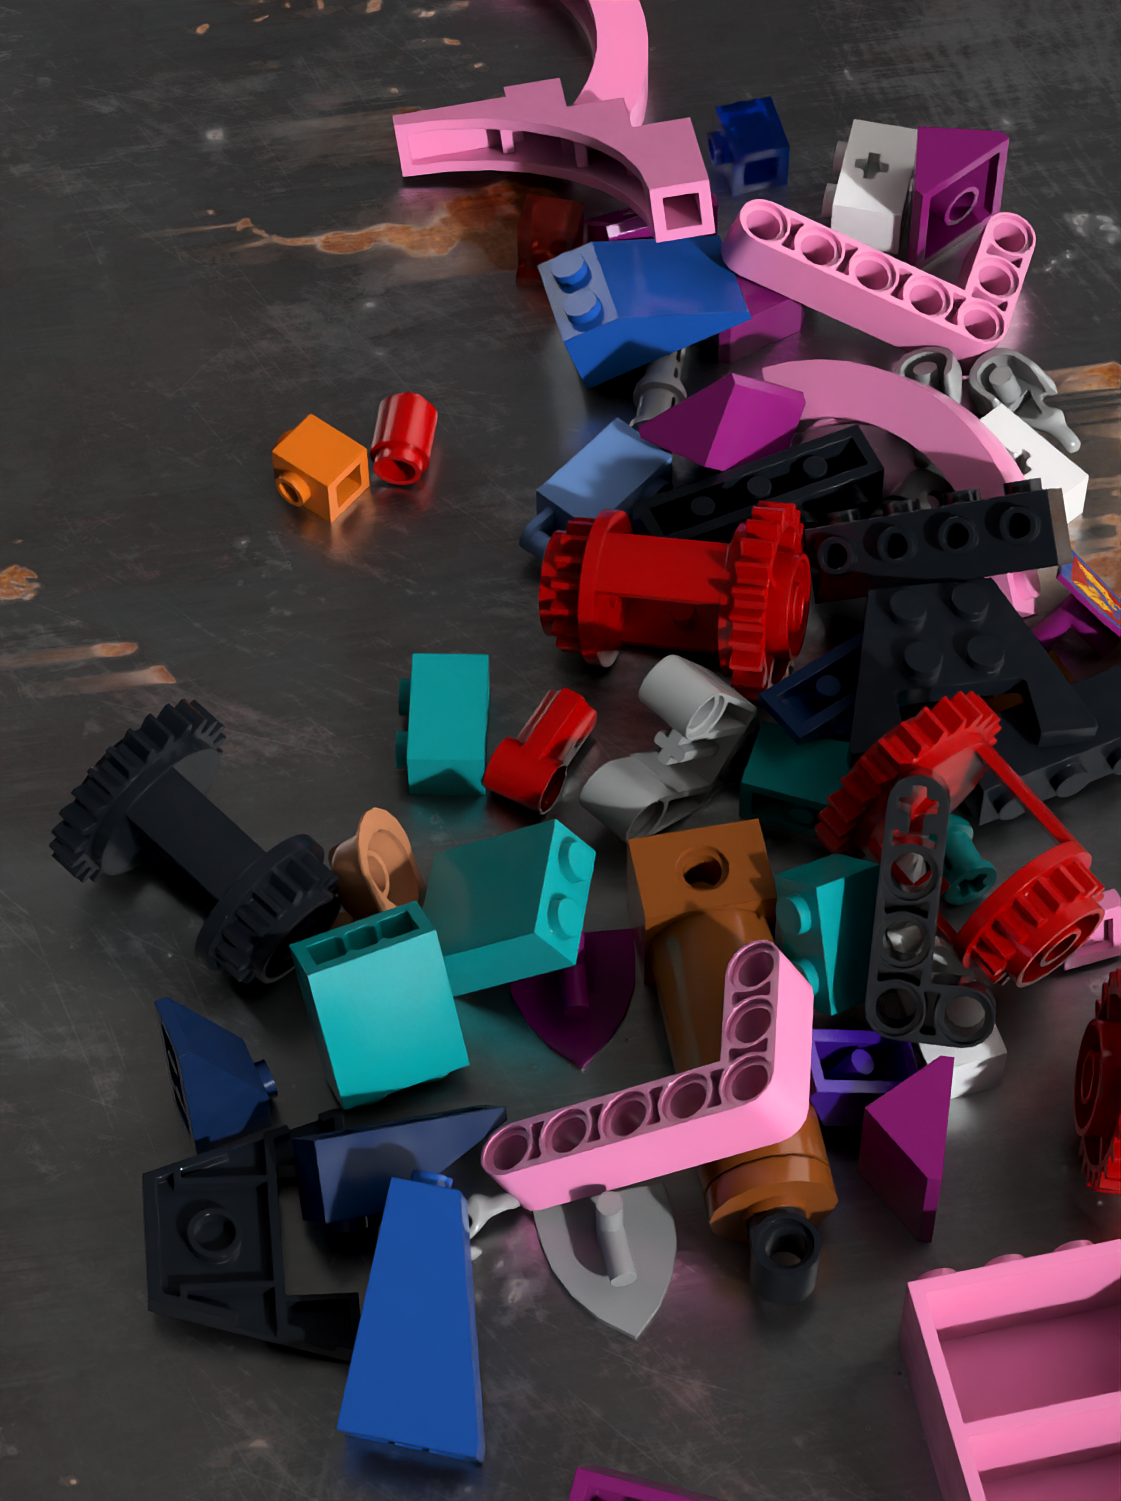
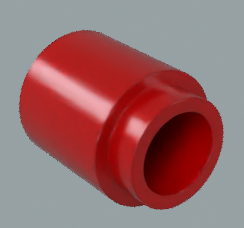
[370,392,438,485]

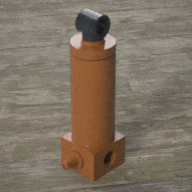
[626,818,838,1305]

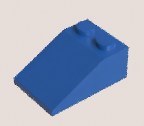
[537,235,752,389]

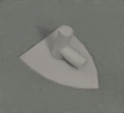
[532,1181,677,1340]

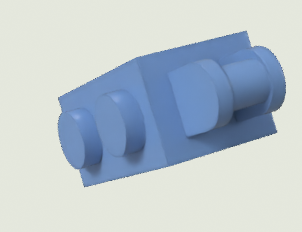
[519,418,673,562]

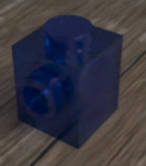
[707,96,790,196]

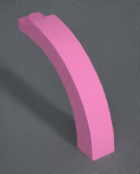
[559,0,648,127]
[762,359,1040,619]

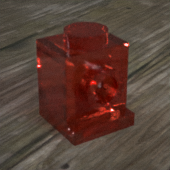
[515,194,584,288]

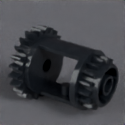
[49,699,341,984]

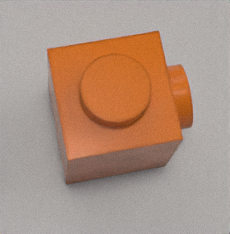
[271,413,370,524]

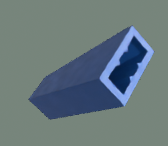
[336,1170,486,1464]

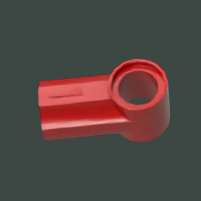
[483,687,597,815]

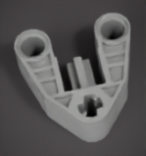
[579,654,760,844]

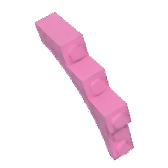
[392,78,715,243]

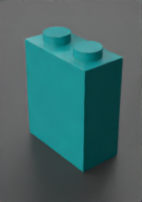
[423,819,596,997]
[289,900,470,1110]

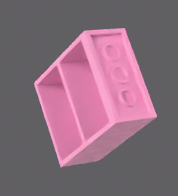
[898,1239,1121,1501]

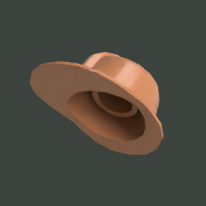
[328,807,427,921]

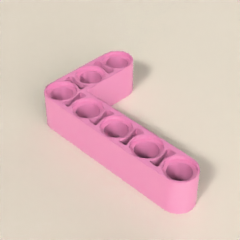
[721,199,1036,376]
[481,940,814,1211]

